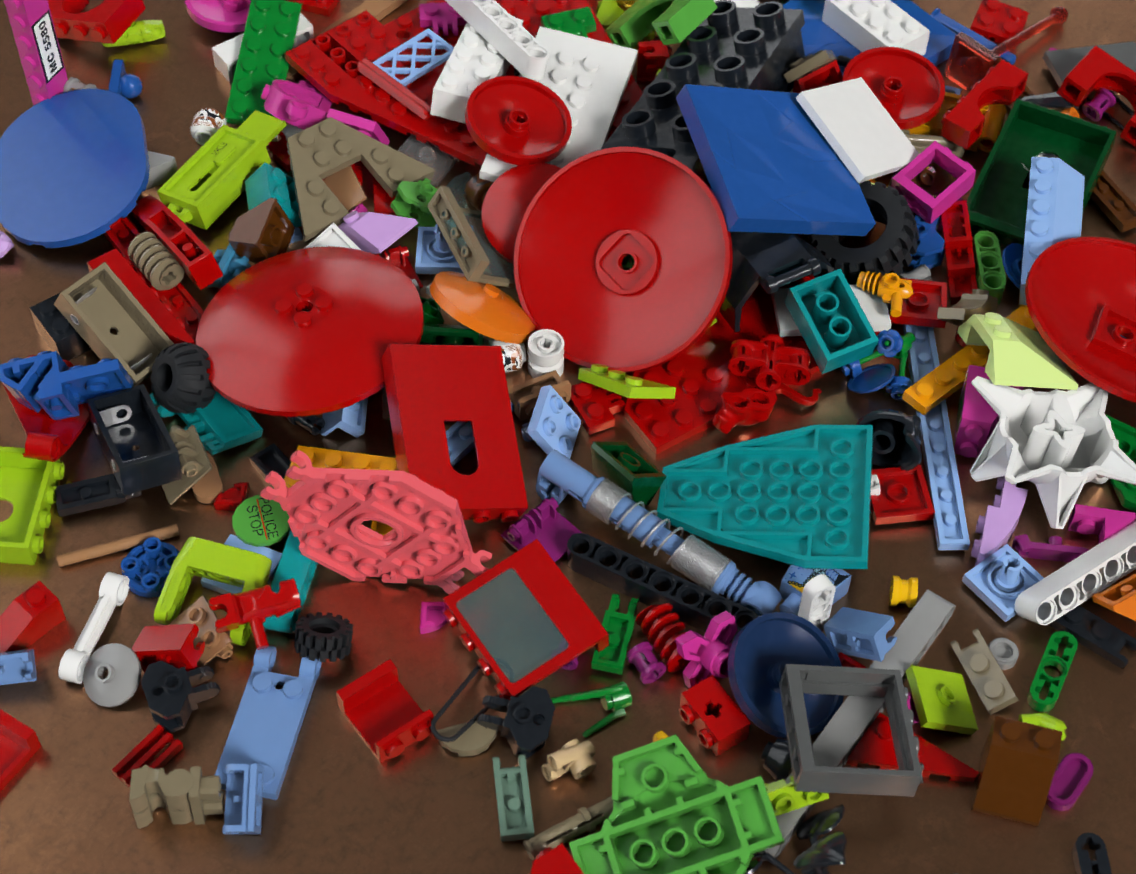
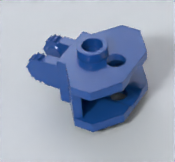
[909,214,945,269]

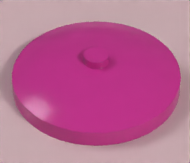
[185,0,251,33]

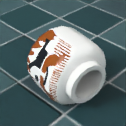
[190,108,227,146]
[488,339,527,373]

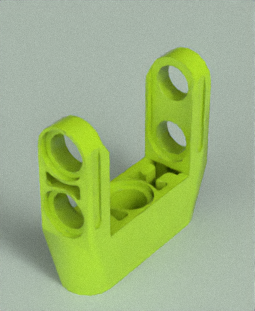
[154,537,272,646]

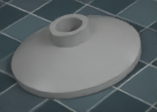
[83,643,141,707]

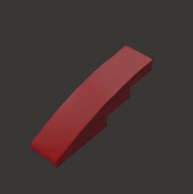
[941,200,978,305]

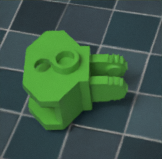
[390,178,441,228]

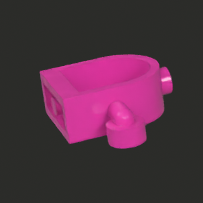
[261,79,332,130]

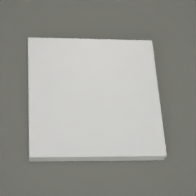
[796,77,919,183]

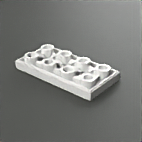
[771,284,892,337]

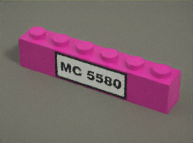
[3,0,68,106]

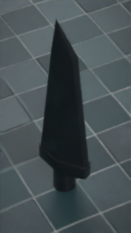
[1021,92,1086,110]

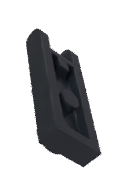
[1050,606,1136,668]

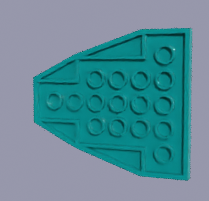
[657,425,873,569]

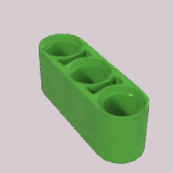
[972,231,1006,305]

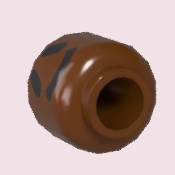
[465,174,493,211]

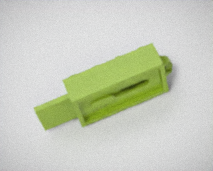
[157,110,287,230]

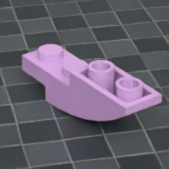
[971,476,1028,567]

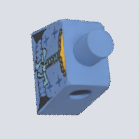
[779,565,852,615]

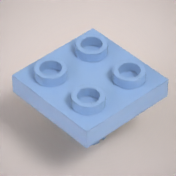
[415,224,463,274]
[521,385,582,459]
[962,544,1044,623]

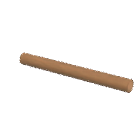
[57,524,180,567]

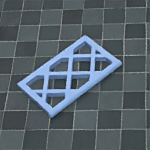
[372,28,454,86]

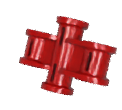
[728,334,811,391]

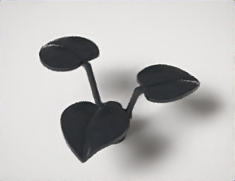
[744,804,847,874]

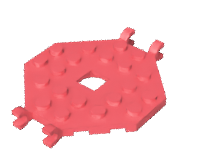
[260,450,492,594]

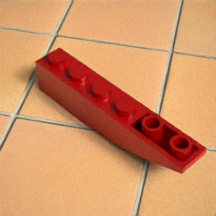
[130,194,223,290]
[87,248,196,345]

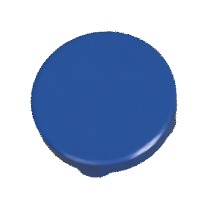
[120,537,179,598]

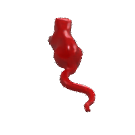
[712,384,822,434]

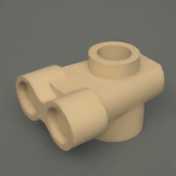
[542,739,597,781]

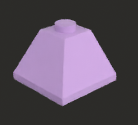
[338,211,418,254]

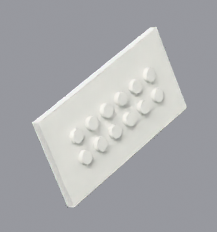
[479,26,638,182]

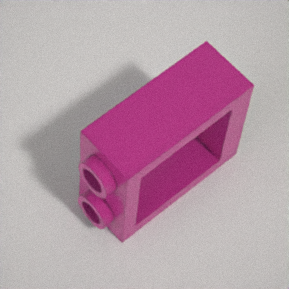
[891,141,976,224]

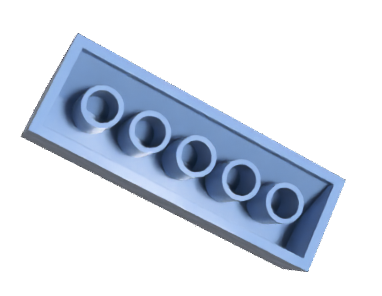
[1019,157,1085,305]

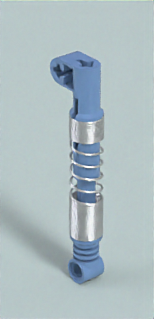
[536,449,781,616]

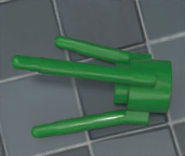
[551,681,632,738]

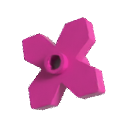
[675,611,737,688]

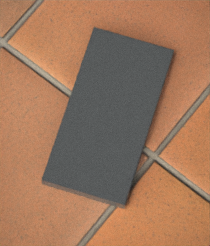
[1043,41,1136,88]

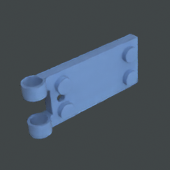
[214,646,322,800]

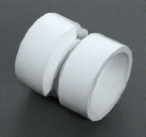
[527,329,564,378]

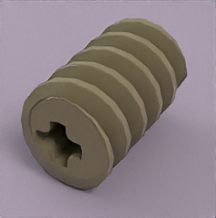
[128,231,185,291]

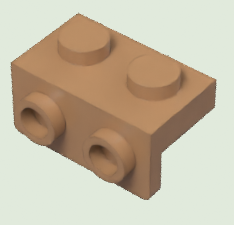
[508,370,571,421]

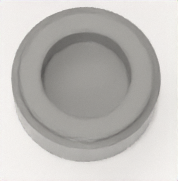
[988,638,1019,670]

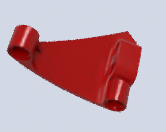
[2,355,90,462]

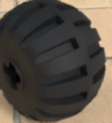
[151,342,216,414]

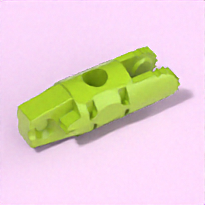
[102,20,165,48]

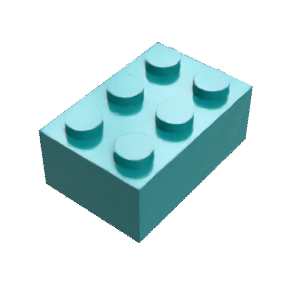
[785,268,879,374]

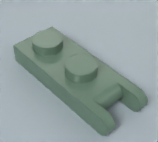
[492,754,534,842]

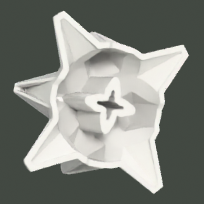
[970,376,1136,529]

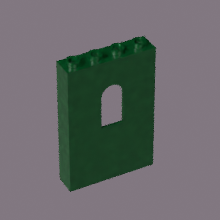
[967,99,1117,248]

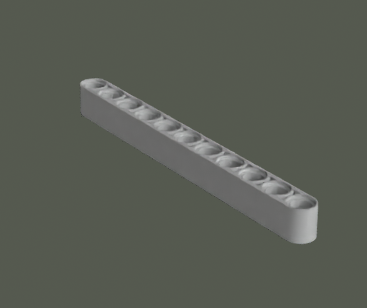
[763,590,956,858]

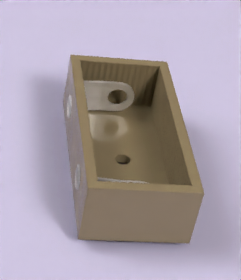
[54,262,174,386]

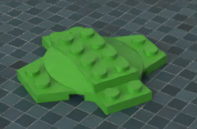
[569,735,785,874]

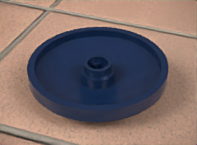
[728,612,844,739]

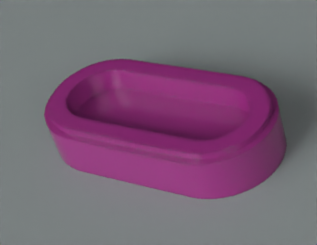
[1046,753,1094,811]

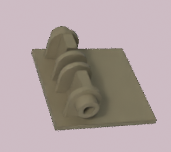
[162,424,213,505]

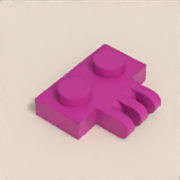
[419,2,467,36]

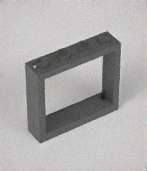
[779,664,924,797]

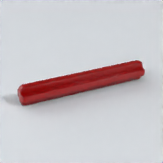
[357,58,433,120]

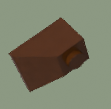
[228,198,295,264]

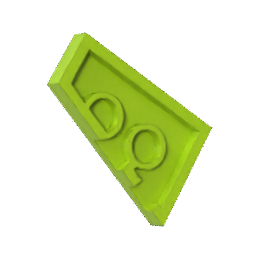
[578,364,676,399]

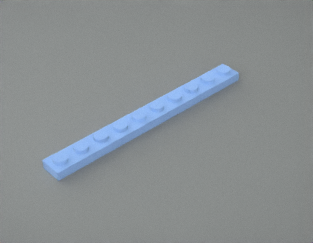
[902,324,970,550]

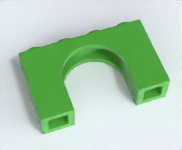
[605,0,717,49]

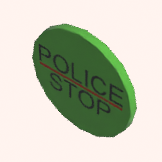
[232,495,290,547]

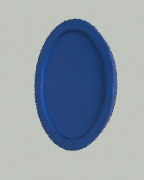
[847,363,896,394]

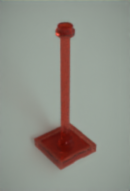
[944,7,1068,92]

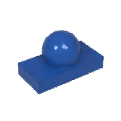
[108,59,143,99]

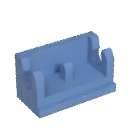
[823,607,897,662]
[0,649,37,685]
[222,763,264,835]

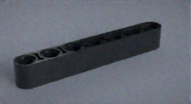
[567,533,759,643]

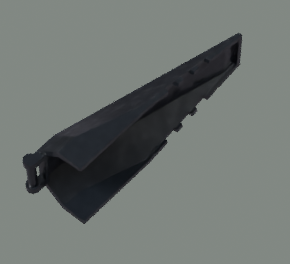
[719,231,834,332]

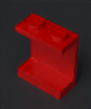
[336,659,434,763]

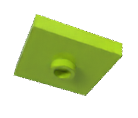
[905,665,978,735]

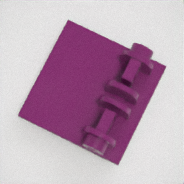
[501,497,582,562]

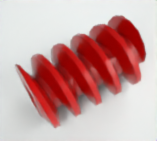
[635,603,690,672]

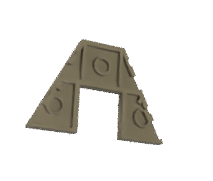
[287,117,435,242]

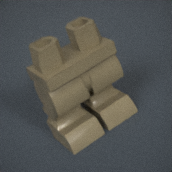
[129,765,224,829]

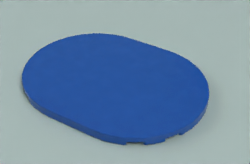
[0,89,150,248]

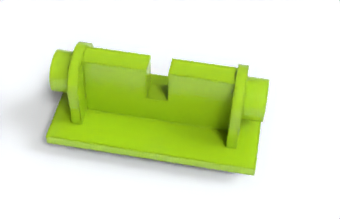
[765,776,829,816]

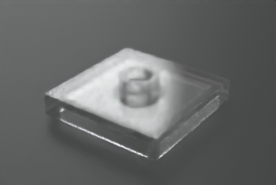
[398,134,459,188]

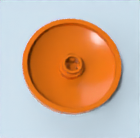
[430,271,535,344]

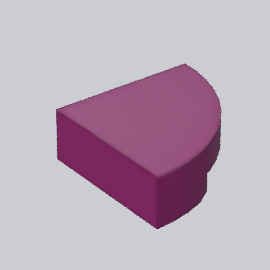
[420,602,447,634]

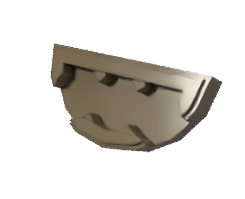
[436,715,499,757]

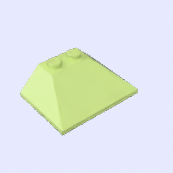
[957,312,1078,390]

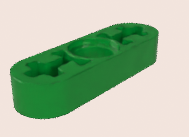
[1027,631,1078,712]

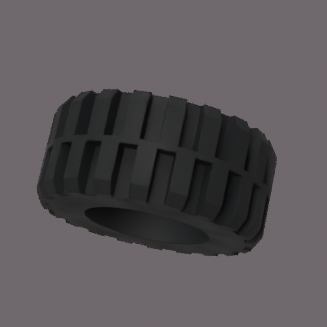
[809,181,919,285]

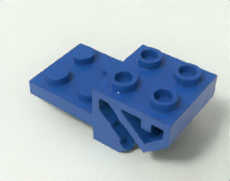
[0,351,134,420]

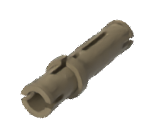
[523,795,613,860]

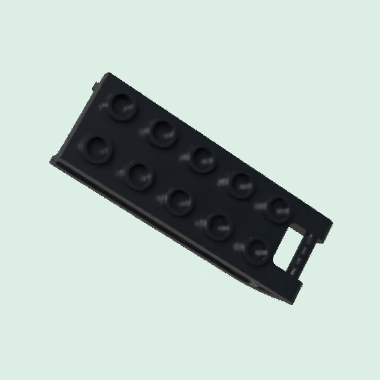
[601,0,807,192]

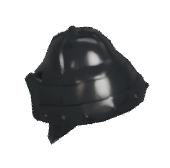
[856,409,922,471]

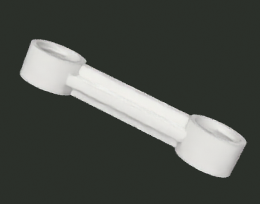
[58,572,130,684]

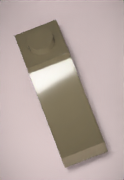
[937,289,998,326]

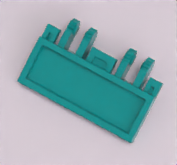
[150,382,263,455]

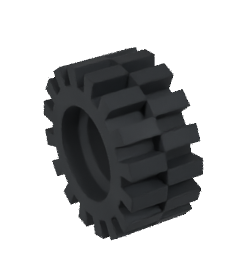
[294,612,353,662]

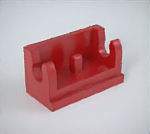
[636,40,670,93]
[131,623,205,673]

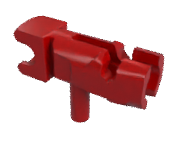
[208,578,301,650]

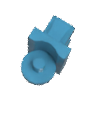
[208,243,251,288]

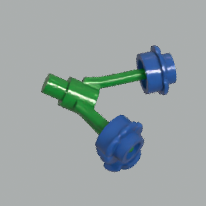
[840,329,916,400]

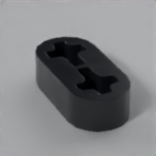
[1072,832,1112,874]

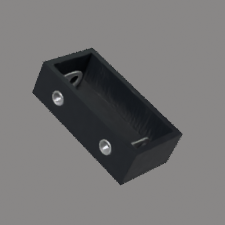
[87,384,182,496]

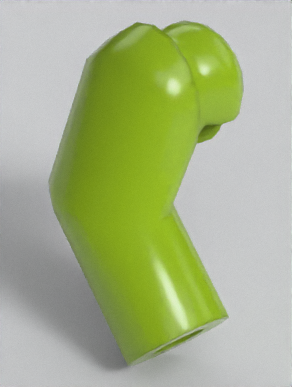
[1018,713,1067,741]

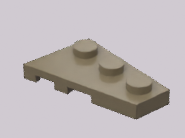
[783,50,837,83]

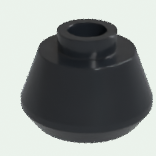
[760,739,792,781]

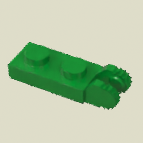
[591,593,639,675]

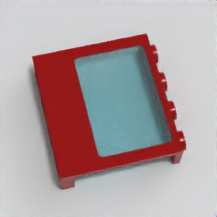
[442,539,609,700]

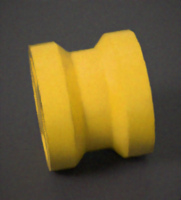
[889,575,918,608]

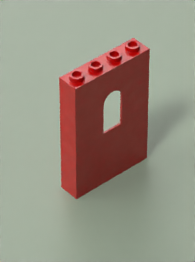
[381,344,529,523]

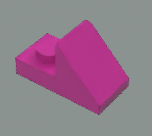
[1068,504,1136,544]

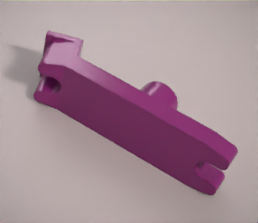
[1012,534,1089,562]

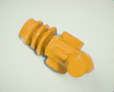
[857,271,913,317]

